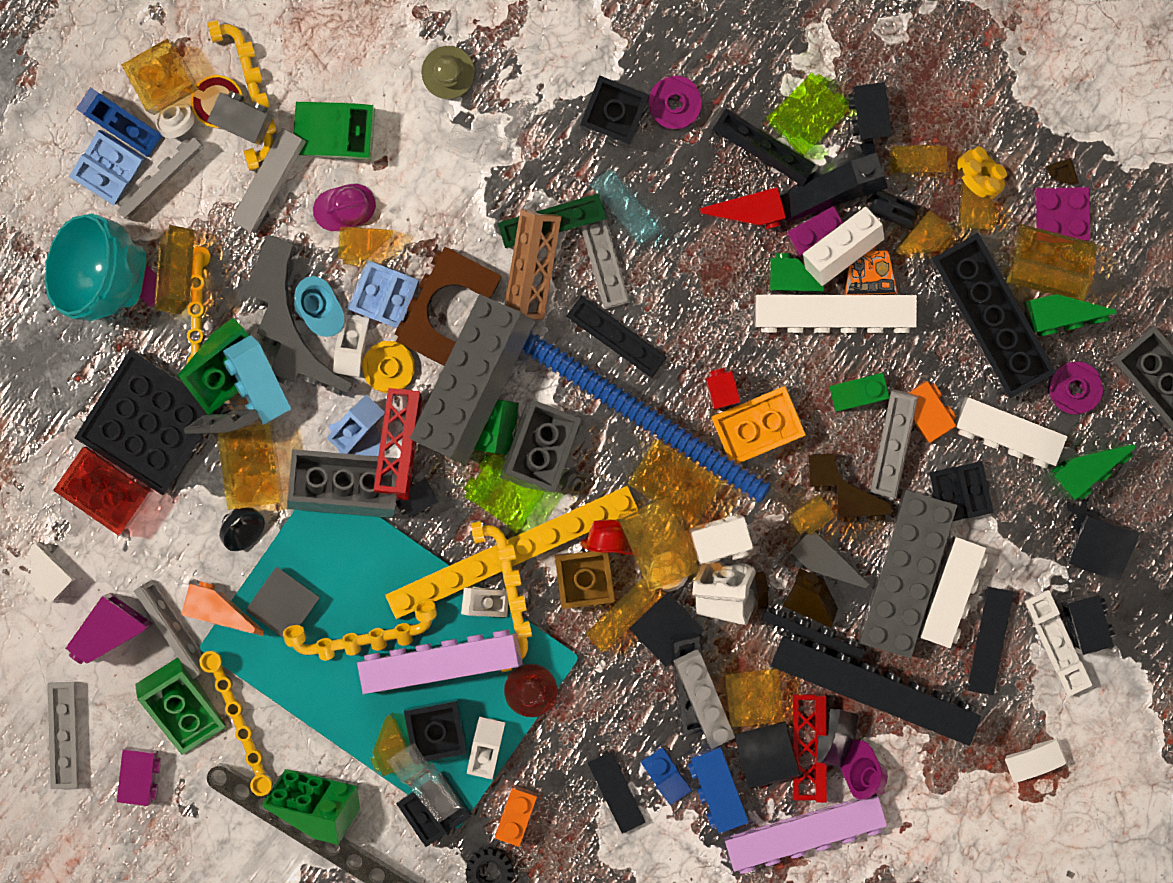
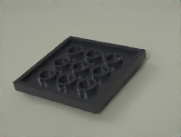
[74,348,221,495]

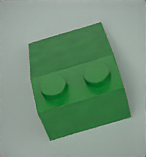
[178,318,271,415]
[135,657,226,755]

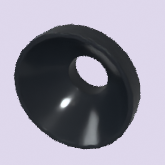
[219,507,265,551]

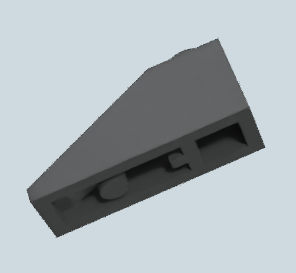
[788,528,870,588]

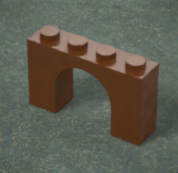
[395,247,502,366]

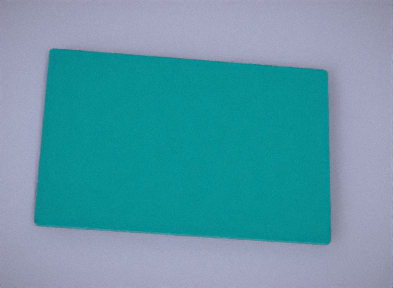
[200,510,578,828]

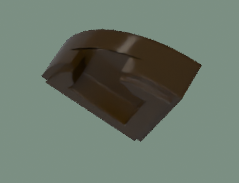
[1045,158,1079,185]
[755,571,768,609]

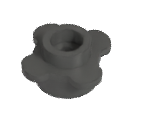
[560,469,587,495]

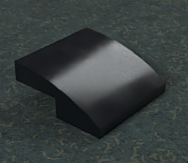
[927,461,994,521]
[1067,514,1140,580]
[817,709,858,767]
[734,721,801,789]
[396,771,472,847]

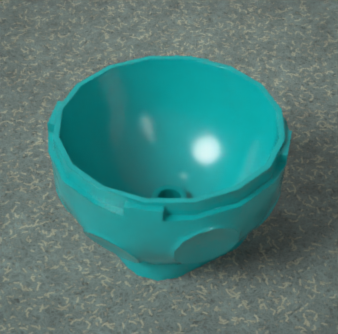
[45,213,147,322]

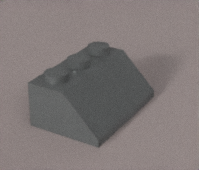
[499,399,581,493]

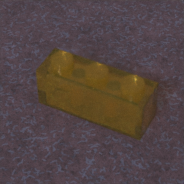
[154,225,195,314]
[788,492,835,535]
[585,577,661,653]

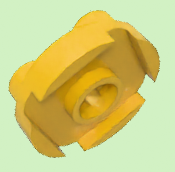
[957,146,1007,199]

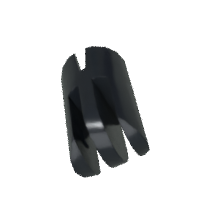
[869,190,921,231]

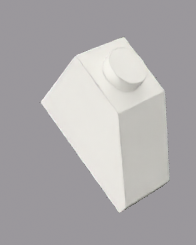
[333,314,369,377]
[31,542,77,603]
[466,717,505,779]

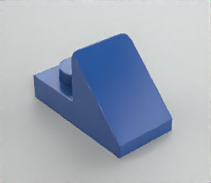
[640,747,692,805]

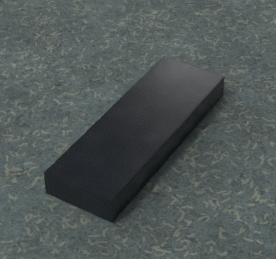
[587,750,646,834]

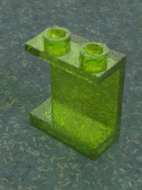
[765,72,849,156]
[463,453,545,533]

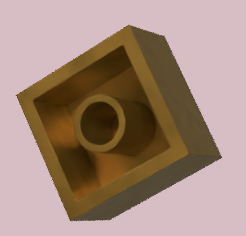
[555,550,615,609]

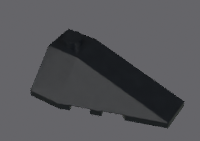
[780,140,888,222]

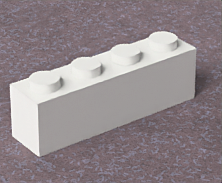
[955,397,1068,469]
[918,536,988,648]

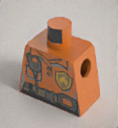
[844,246,897,295]

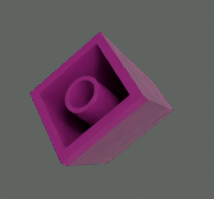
[65,593,153,664]

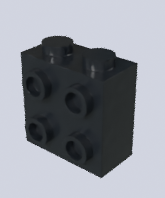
[629,591,704,667]

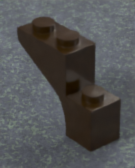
[807,453,892,522]

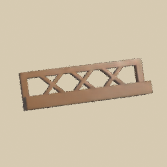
[504,209,561,320]

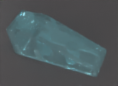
[590,168,660,247]

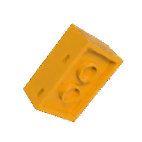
[711,385,806,464]

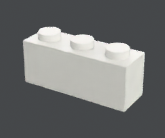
[803,206,884,286]

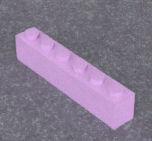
[357,629,523,694]
[724,795,887,874]

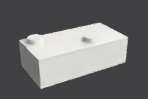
[688,514,753,564]

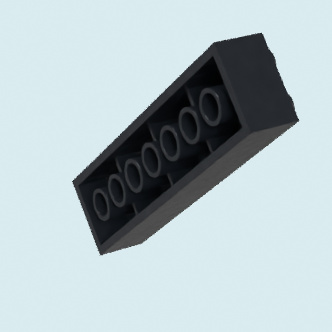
[768,631,982,746]

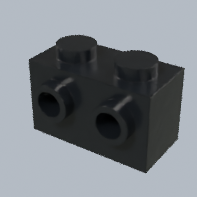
[847,82,892,142]

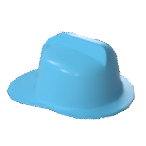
[294,276,344,337]

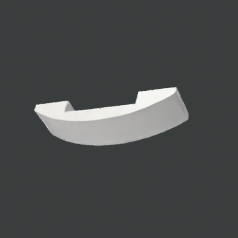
[1024,590,1092,697]

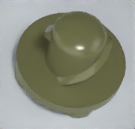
[421,46,475,99]

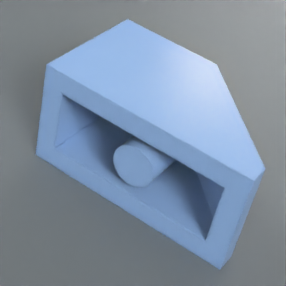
[327,395,385,454]

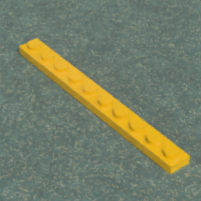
[385,486,638,619]

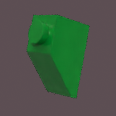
[769,253,824,292]
[829,373,889,412]

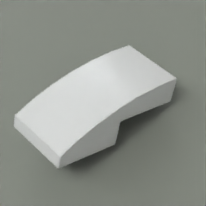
[1005,738,1067,783]

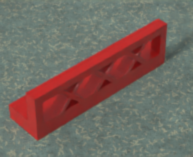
[374,388,423,500]
[793,694,827,803]

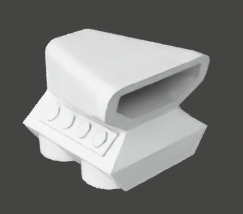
[692,561,756,625]

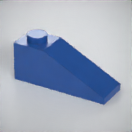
[76,87,162,157]

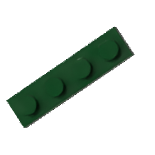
[498,192,607,248]

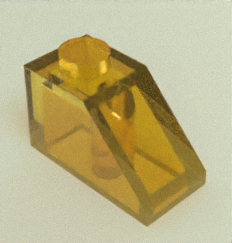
[890,145,947,175]
[958,174,998,231]
[894,210,954,256]
[338,226,393,265]
[370,713,413,777]

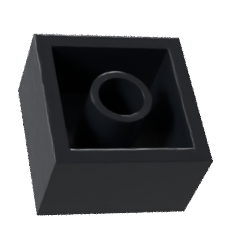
[580,75,649,147]
[1060,592,1116,655]
[404,698,468,764]

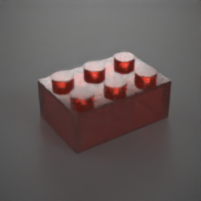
[53,446,153,536]

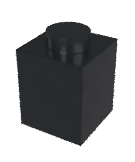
[396,479,439,518]

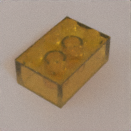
[1006,224,1097,301]
[217,423,284,510]
[627,439,723,526]
[618,494,701,592]

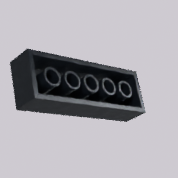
[928,233,1056,399]

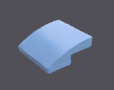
[69,129,145,205]
[347,260,419,328]

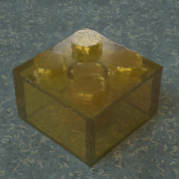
[121,38,199,115]
[724,667,784,728]

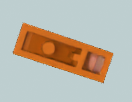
[181,581,264,636]

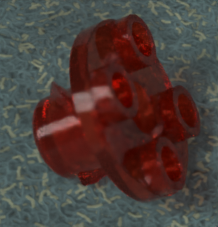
[504,664,557,717]

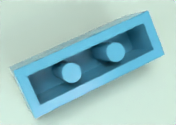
[223,335,291,425]

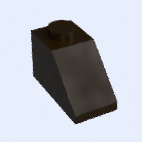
[783,569,838,628]

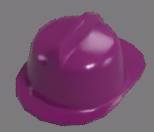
[313,184,376,231]
[840,740,888,800]

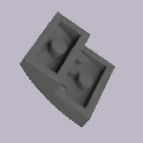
[183,409,259,434]
[245,567,320,638]

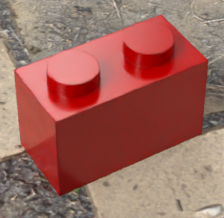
[704,367,740,409]

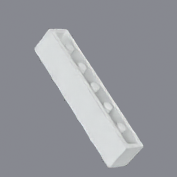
[755,295,917,333]

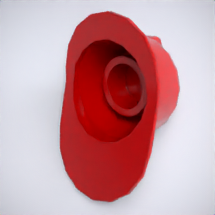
[580,519,642,555]

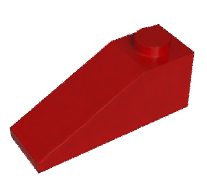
[699,187,786,230]

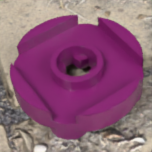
[648,76,702,130]
[1048,362,1103,415]

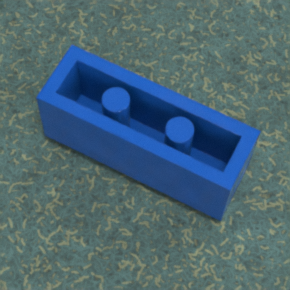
[687,745,749,834]

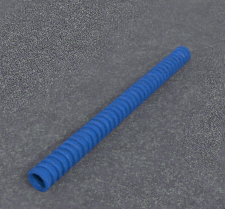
[521,330,771,503]

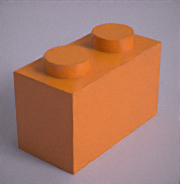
[907,381,956,443]
[494,784,538,847]

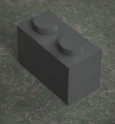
[207,90,274,145]

